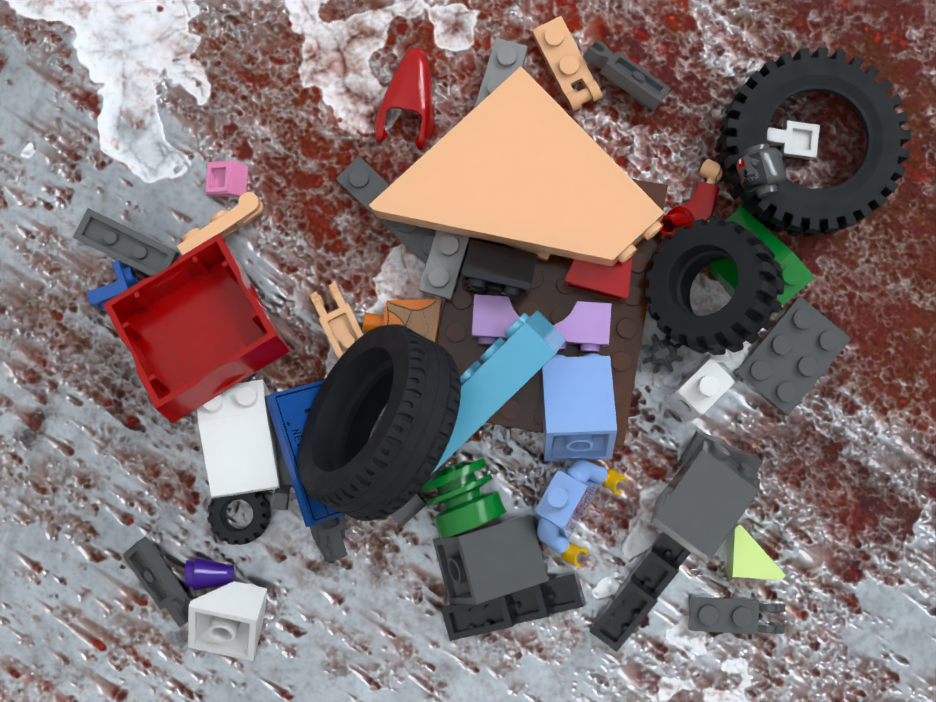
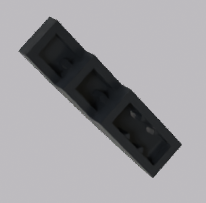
[589,531,691,652]
[441,571,586,641]

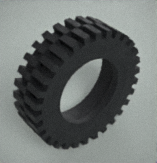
[717,47,911,237]

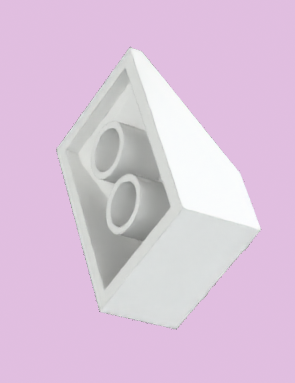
[197,379,280,499]

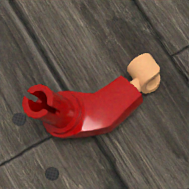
[659,159,723,237]

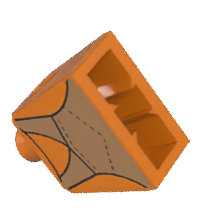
[363,299,442,343]

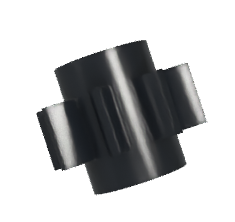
[641,334,683,374]

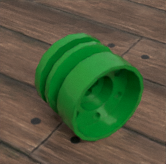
[421,458,506,539]

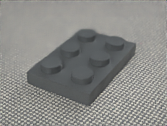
[734,296,851,416]

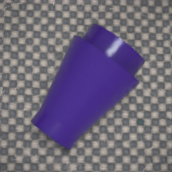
[184,557,234,591]

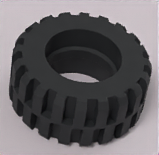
[644,218,784,355]

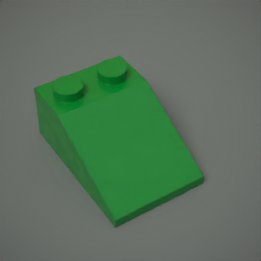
[705,207,815,315]

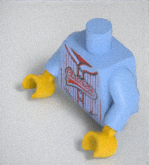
[534,460,629,567]

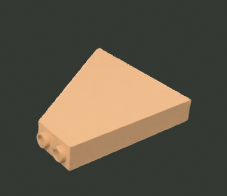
[369,66,664,267]

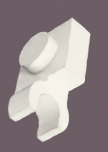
[767,120,820,160]

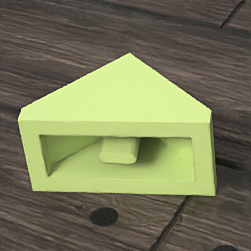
[726,523,786,580]

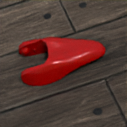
[374,48,435,150]

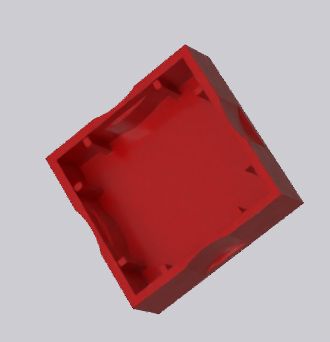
[103,233,290,424]

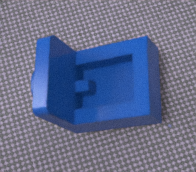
[86,260,138,311]

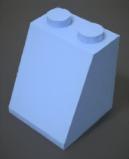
[541,353,617,461]

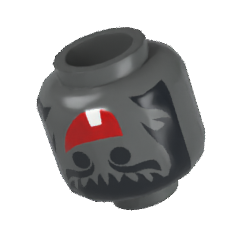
[736,144,787,198]

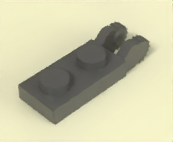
[688,595,786,634]

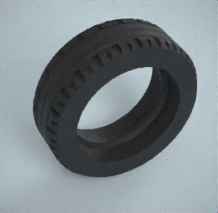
[298,324,461,521]

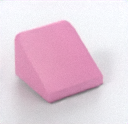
[205,160,248,197]

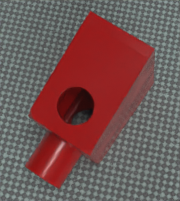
[563,257,632,302]

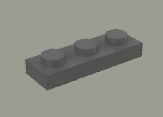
[73,208,180,276]

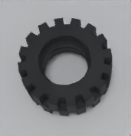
[207,491,271,545]

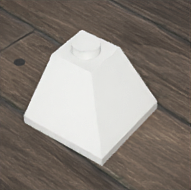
[188,581,267,662]

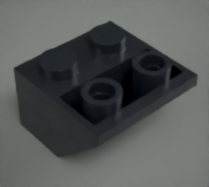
[462,239,538,301]

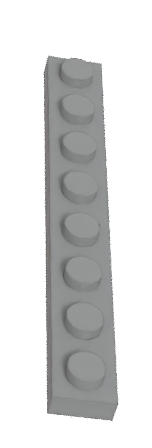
[418,38,528,301]

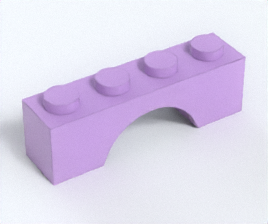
[472,294,611,352]

